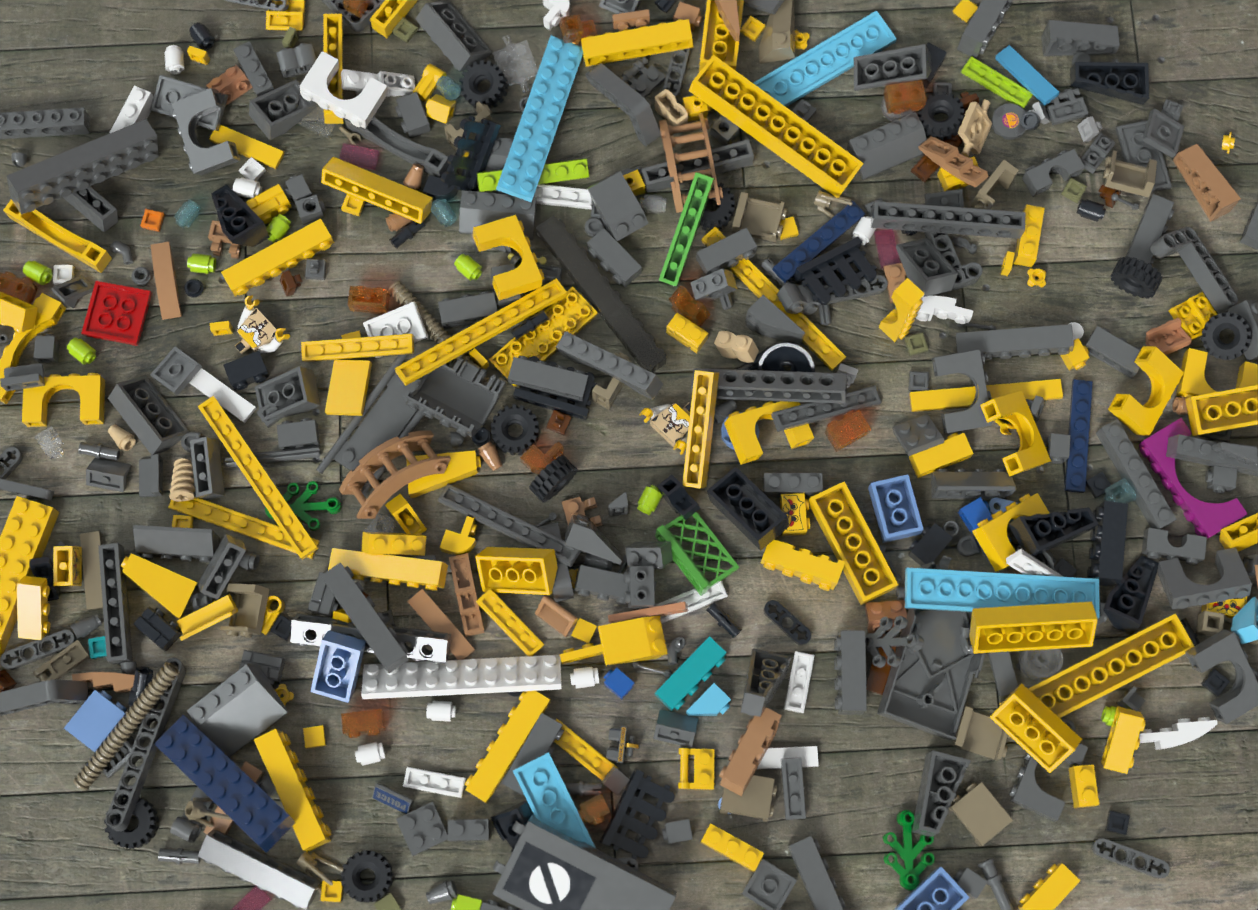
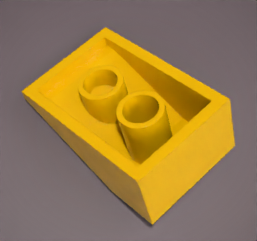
[598,615,668,665]

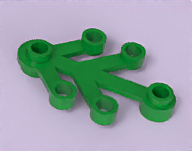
[265,481,342,531]
[883,810,935,890]

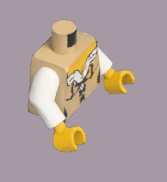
[235,295,290,354]
[639,402,691,455]

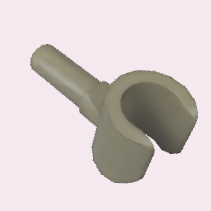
[339,126,361,146]

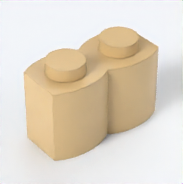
[655,89,688,127]
[714,331,759,363]

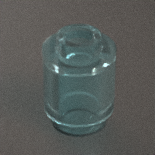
[436,76,461,101]
[430,199,457,227]
[174,200,201,228]

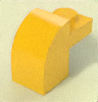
[440,516,477,556]

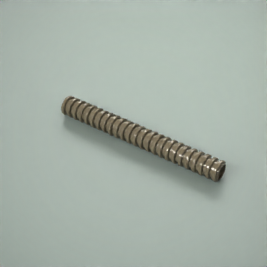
[388,280,490,386]
[73,662,180,791]

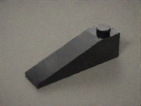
[211,184,270,247]
[1103,556,1159,635]

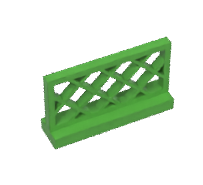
[655,512,739,596]

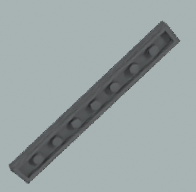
[438,484,581,567]

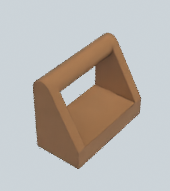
[535,595,578,637]

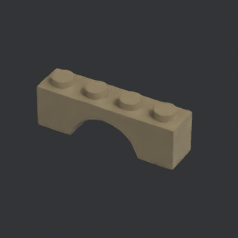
[1196,611,1258,645]

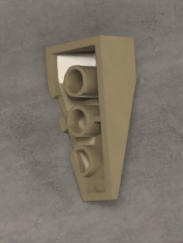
[759,0,796,64]

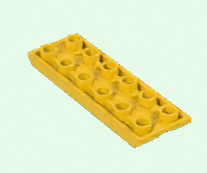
[489,286,598,387]

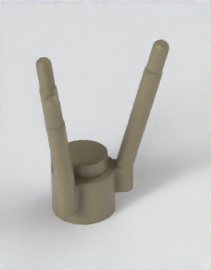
[814,190,853,218]
[185,797,232,827]
[296,851,344,892]

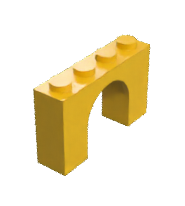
[473,215,544,301]
[1108,346,1184,436]
[1176,348,1258,398]
[22,373,105,427]
[980,390,1051,477]
[724,401,814,465]
[972,493,1050,572]

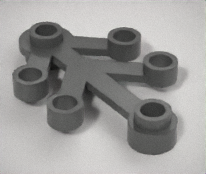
[865,616,924,668]

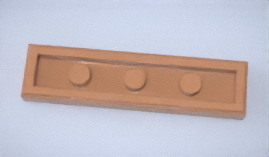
[608,601,689,624]

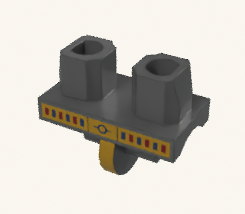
[606,726,640,764]

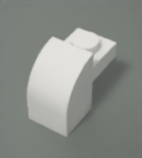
[543,0,570,30]

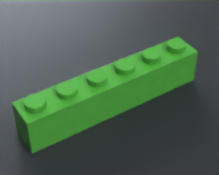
[659,172,715,287]

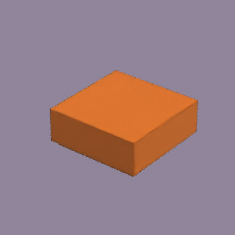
[140,209,165,232]

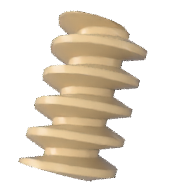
[169,458,195,502]

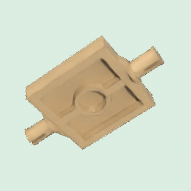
[958,100,992,157]

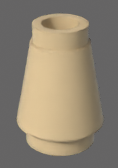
[108,424,136,451]

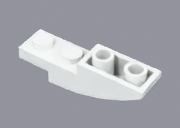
[341,69,415,96]
[895,296,973,324]
[1138,717,1217,750]

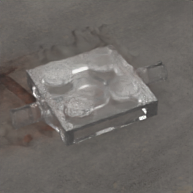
[493,35,538,93]

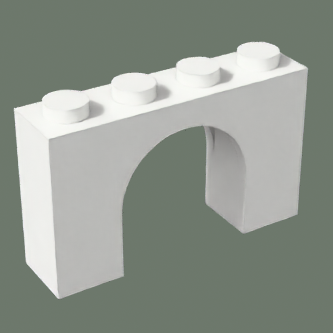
[300,51,388,129]

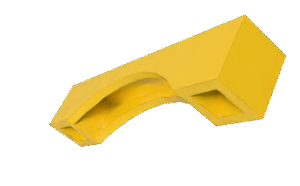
[3,199,112,273]
[879,278,925,342]
[0,293,67,404]

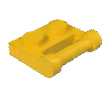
[678,748,714,790]

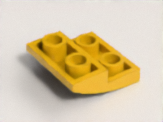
[1169,292,1217,341]

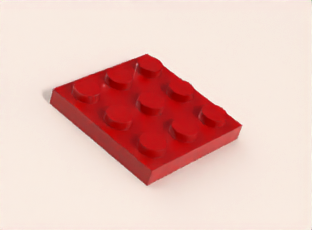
[81,281,152,346]

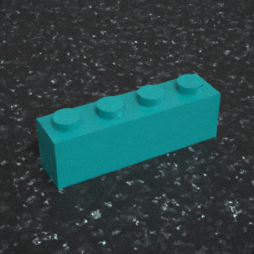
[655,636,727,712]

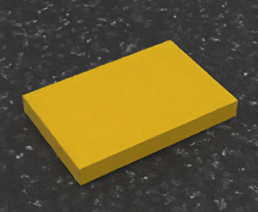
[325,360,372,416]

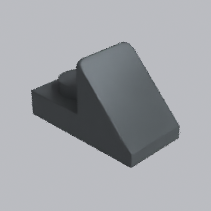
[52,275,94,308]

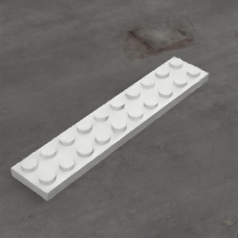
[361,655,561,699]

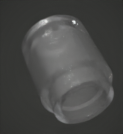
[639,194,667,214]

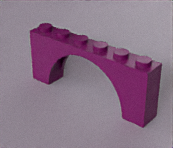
[1139,418,1248,539]

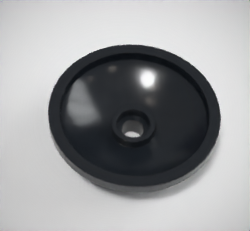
[758,342,815,372]

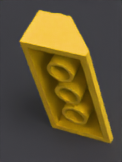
[475,547,558,595]
[990,683,1082,773]

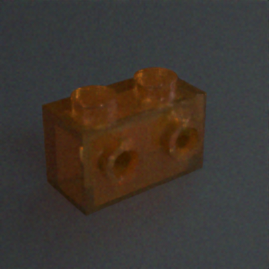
[883,80,927,114]
[0,271,38,304]
[347,286,390,314]
[825,410,871,452]
[341,709,385,738]
[578,794,610,827]

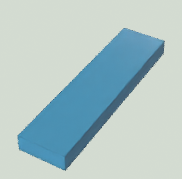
[995,45,1059,106]

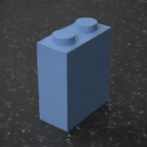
[64,690,127,753]

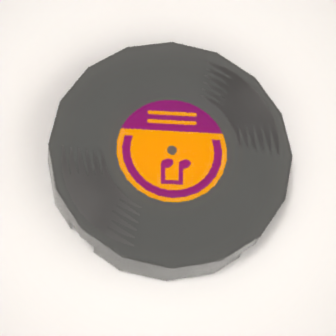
[991,104,1026,140]

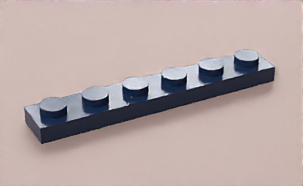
[772,201,865,283]
[1064,379,1093,493]

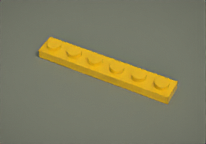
[301,334,414,362]

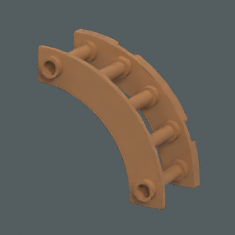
[659,113,723,213]
[339,430,451,519]

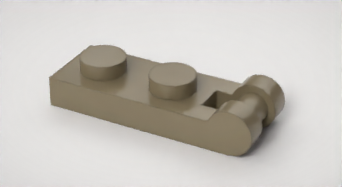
[33,640,90,682]

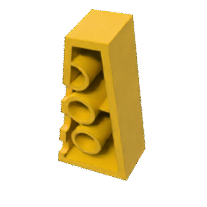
[760,539,845,591]

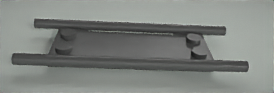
[316,354,424,498]

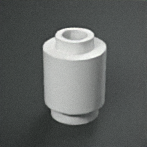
[165,45,184,74]
[233,178,262,199]
[852,216,876,245]
[570,666,599,689]
[427,701,456,722]
[355,742,385,766]

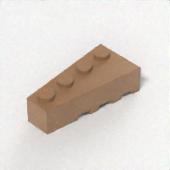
[1173,144,1241,222]
[719,707,782,796]

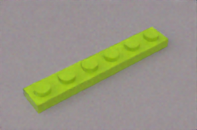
[477,158,589,192]

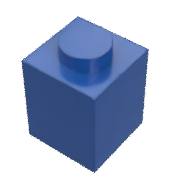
[604,668,635,700]

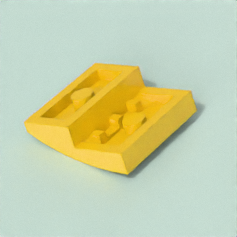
[266,0,305,31]

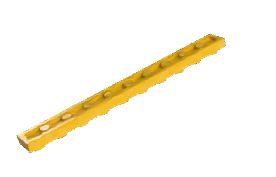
[701,227,846,371]
[395,278,567,386]
[198,396,318,560]

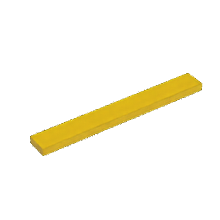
[909,379,1063,412]
[168,497,320,559]

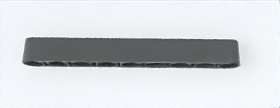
[106,657,186,831]

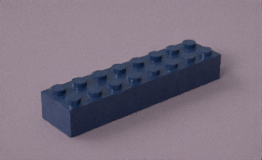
[154,715,296,853]

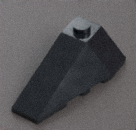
[490,801,534,852]

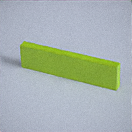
[961,56,1033,109]

